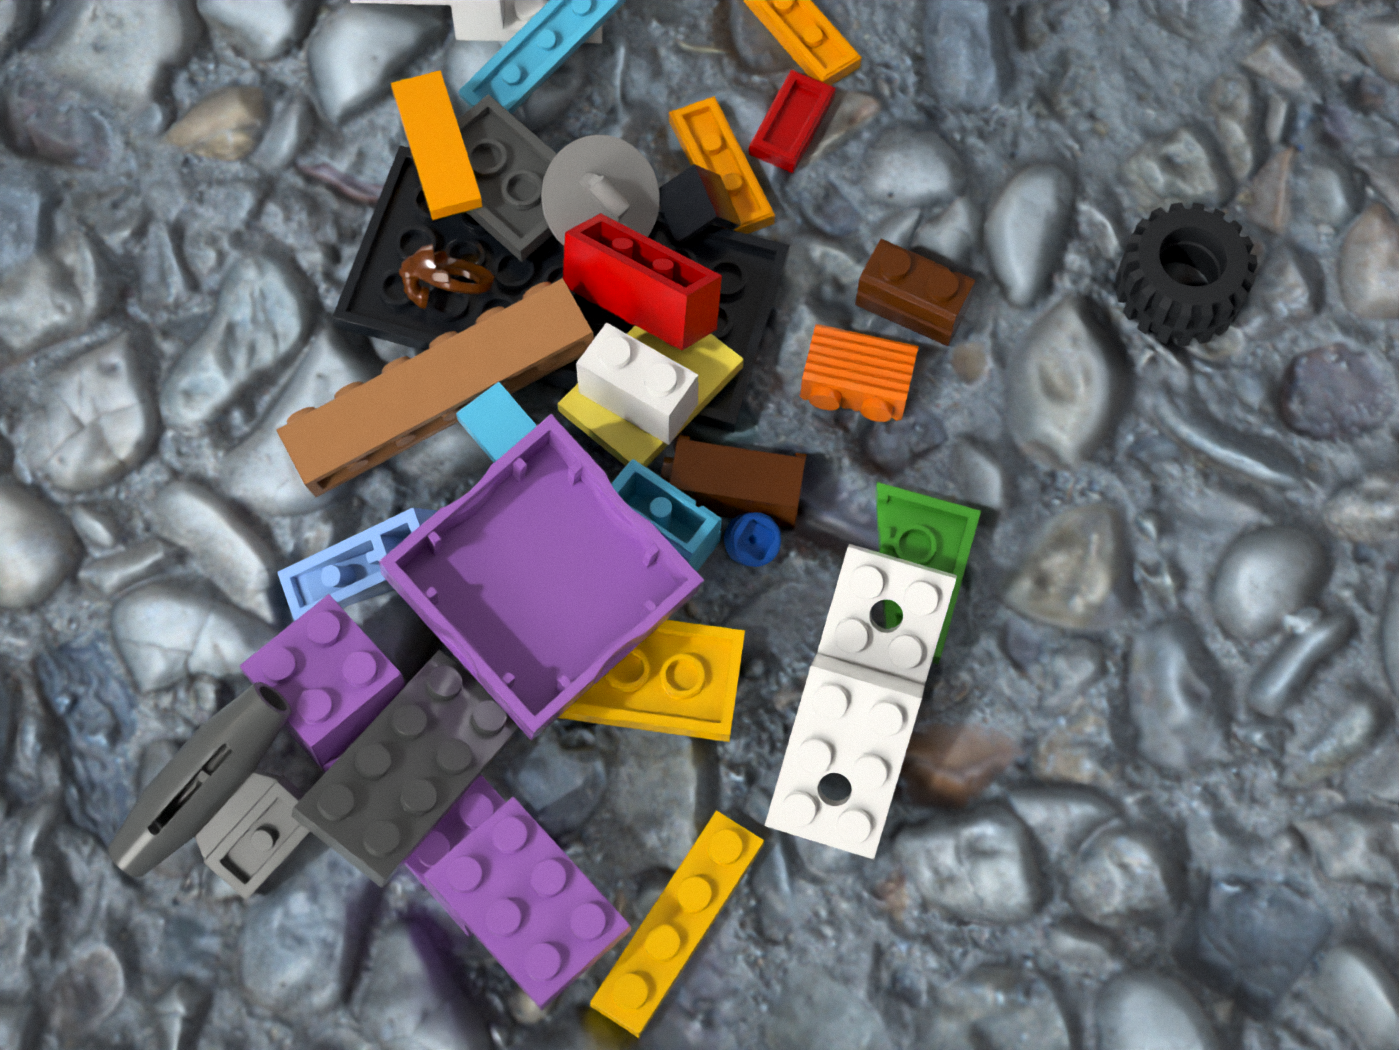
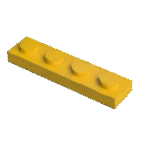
[590,810,764,1038]

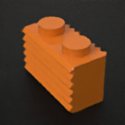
[800,324,919,422]

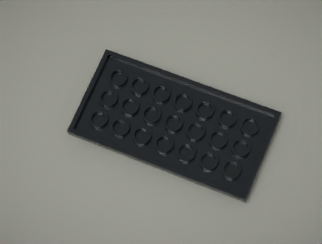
[332,145,790,433]

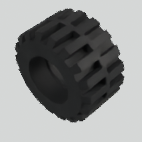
[1115,202,1258,346]

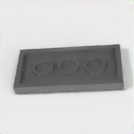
[291,650,521,888]

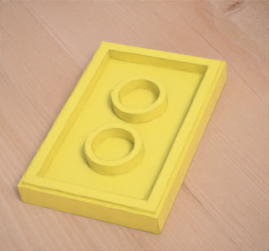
[558,326,744,467]

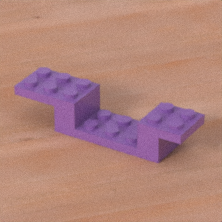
[240,594,631,1011]

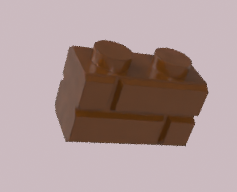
[855,238,976,347]

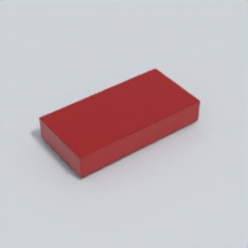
[748,70,836,174]

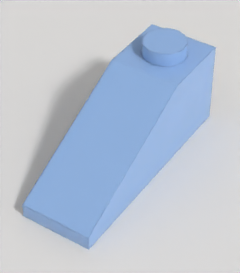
[277,507,437,621]

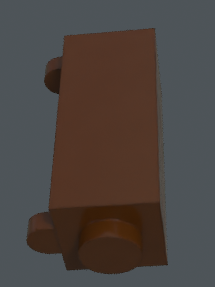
[661,434,806,528]

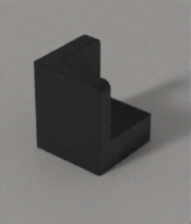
[659,164,741,243]

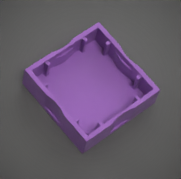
[379,414,704,741]

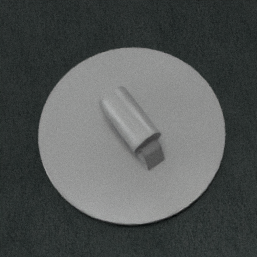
[541,135,660,246]

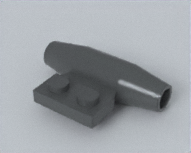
[108,682,310,900]

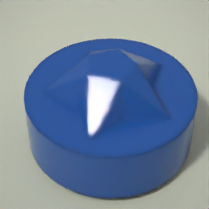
[724,512,781,567]

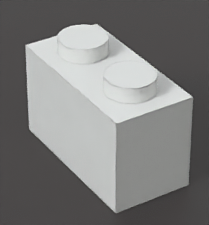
[576,322,698,445]

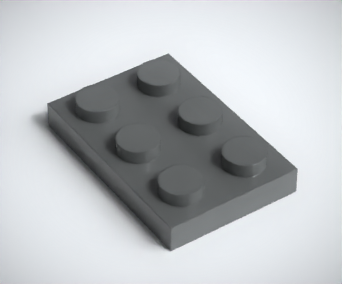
[457,94,557,262]

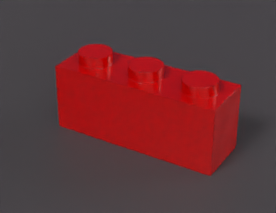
[563,213,722,351]

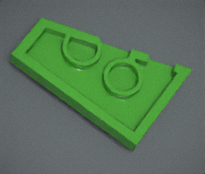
[875,482,981,665]

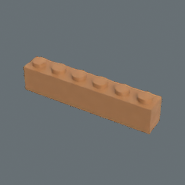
[276,278,595,498]

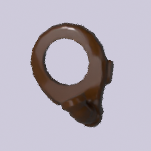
[399,244,494,309]

